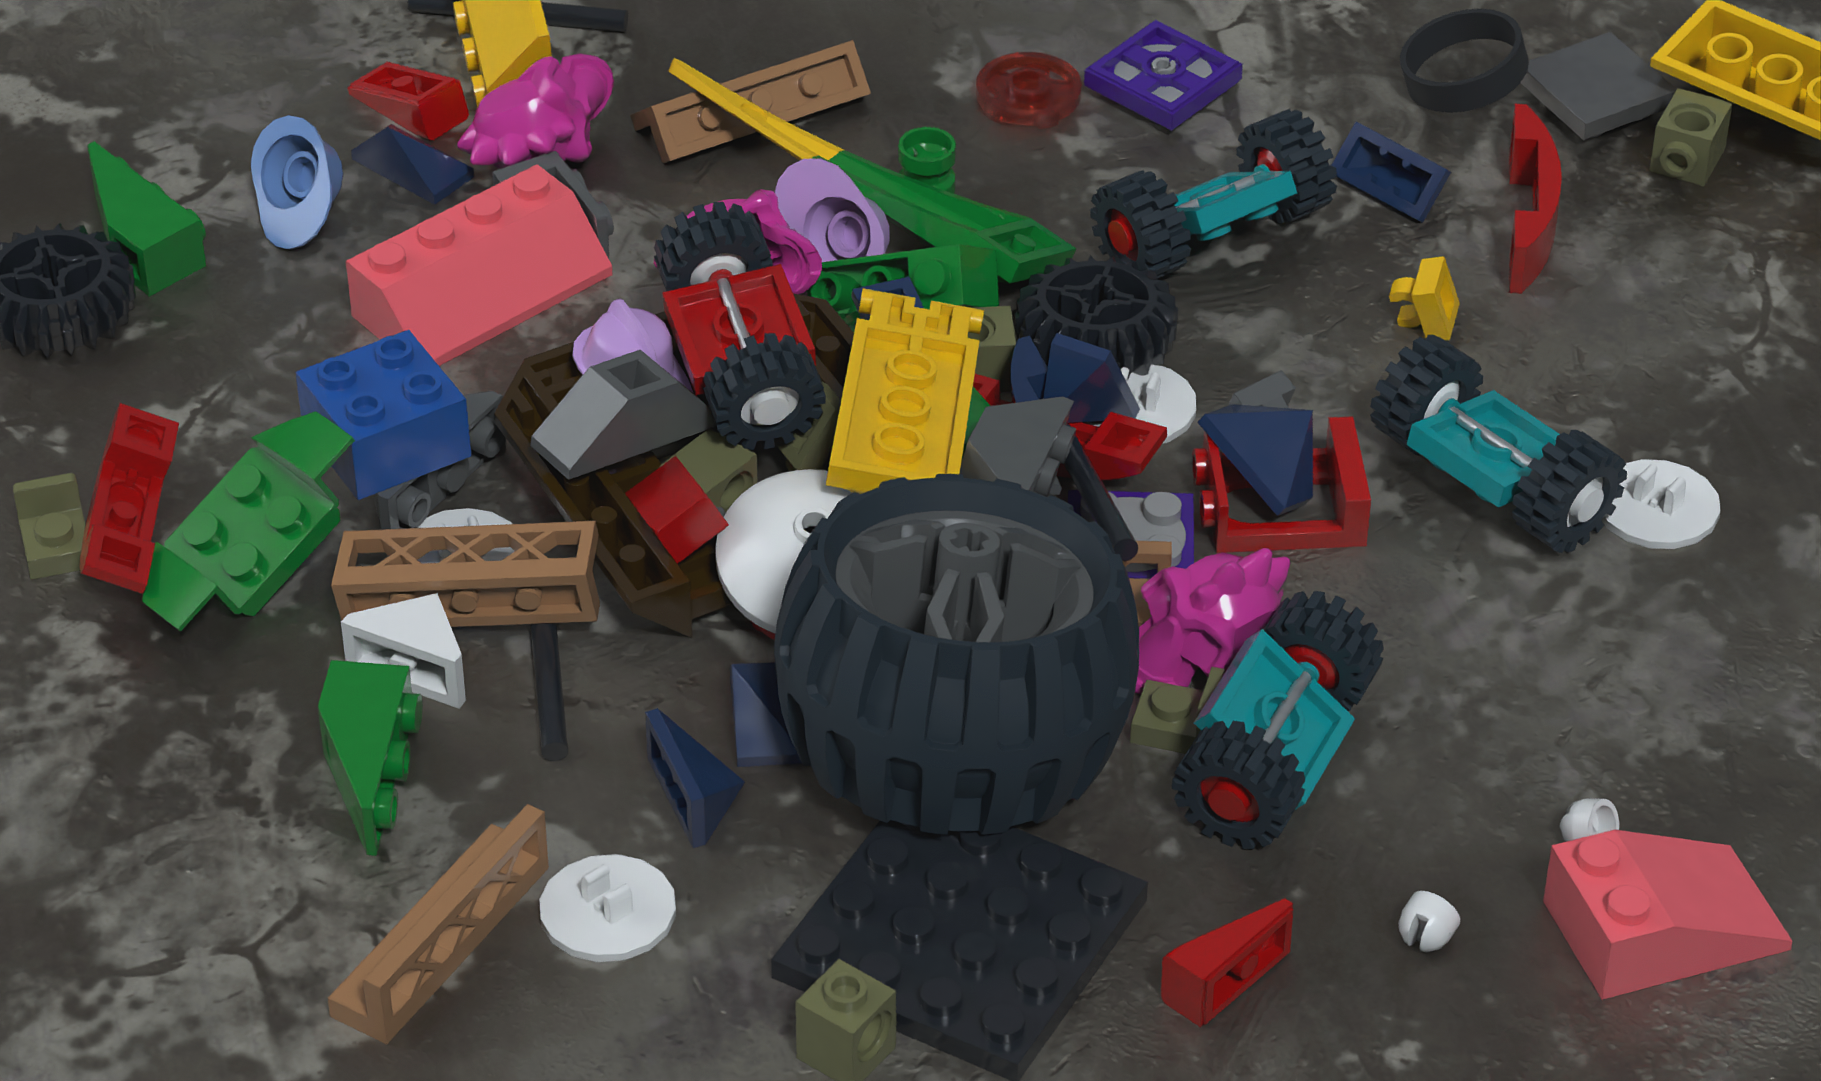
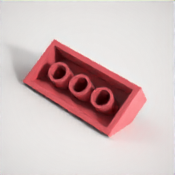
[346,164,613,366]

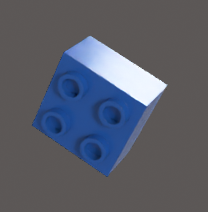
[295,330,471,500]

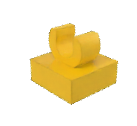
[1389,256,1460,340]

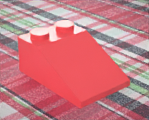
[1543,829,1793,1000]

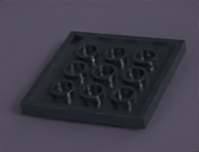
[771,820,1148,1081]

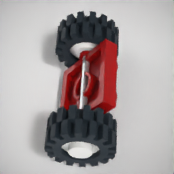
[654,202,826,450]

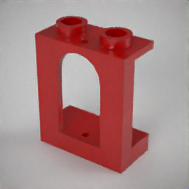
[1192,416,1371,553]

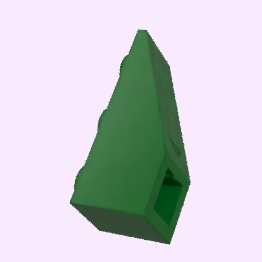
[87,141,206,297]
[807,244,999,320]
[318,660,423,856]

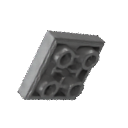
[1521,32,1677,140]

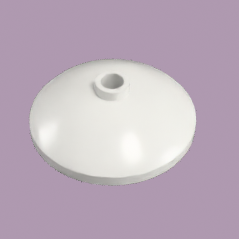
[715,469,861,633]

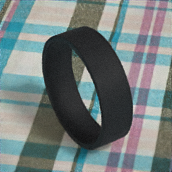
[1400,9,1529,113]

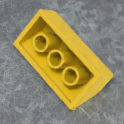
[453,0,552,108]
[1650,0,1821,140]

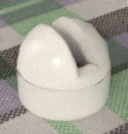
[1560,798,1619,842]
[1398,891,1461,953]

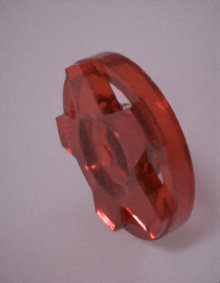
[976,52,1082,130]

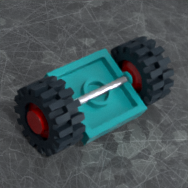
[1090,109,1337,279]
[1172,591,1384,849]

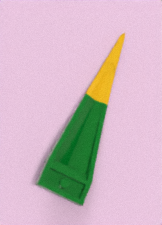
[668,58,1077,284]

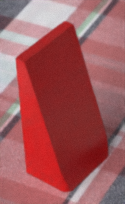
[347,62,469,140]
[625,455,729,564]
[1161,898,1293,1027]

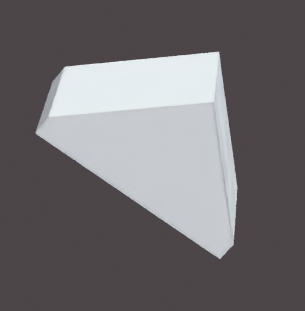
[341,593,466,709]

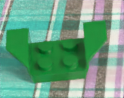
[142,411,355,632]

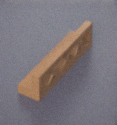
[630,40,871,163]
[331,521,600,627]
[328,804,549,1045]

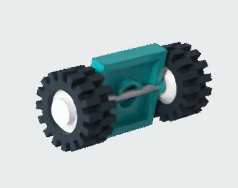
[1370,335,1627,553]

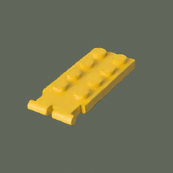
[826,288,984,494]

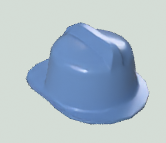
[251,115,344,250]

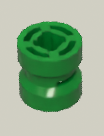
[898,127,956,194]

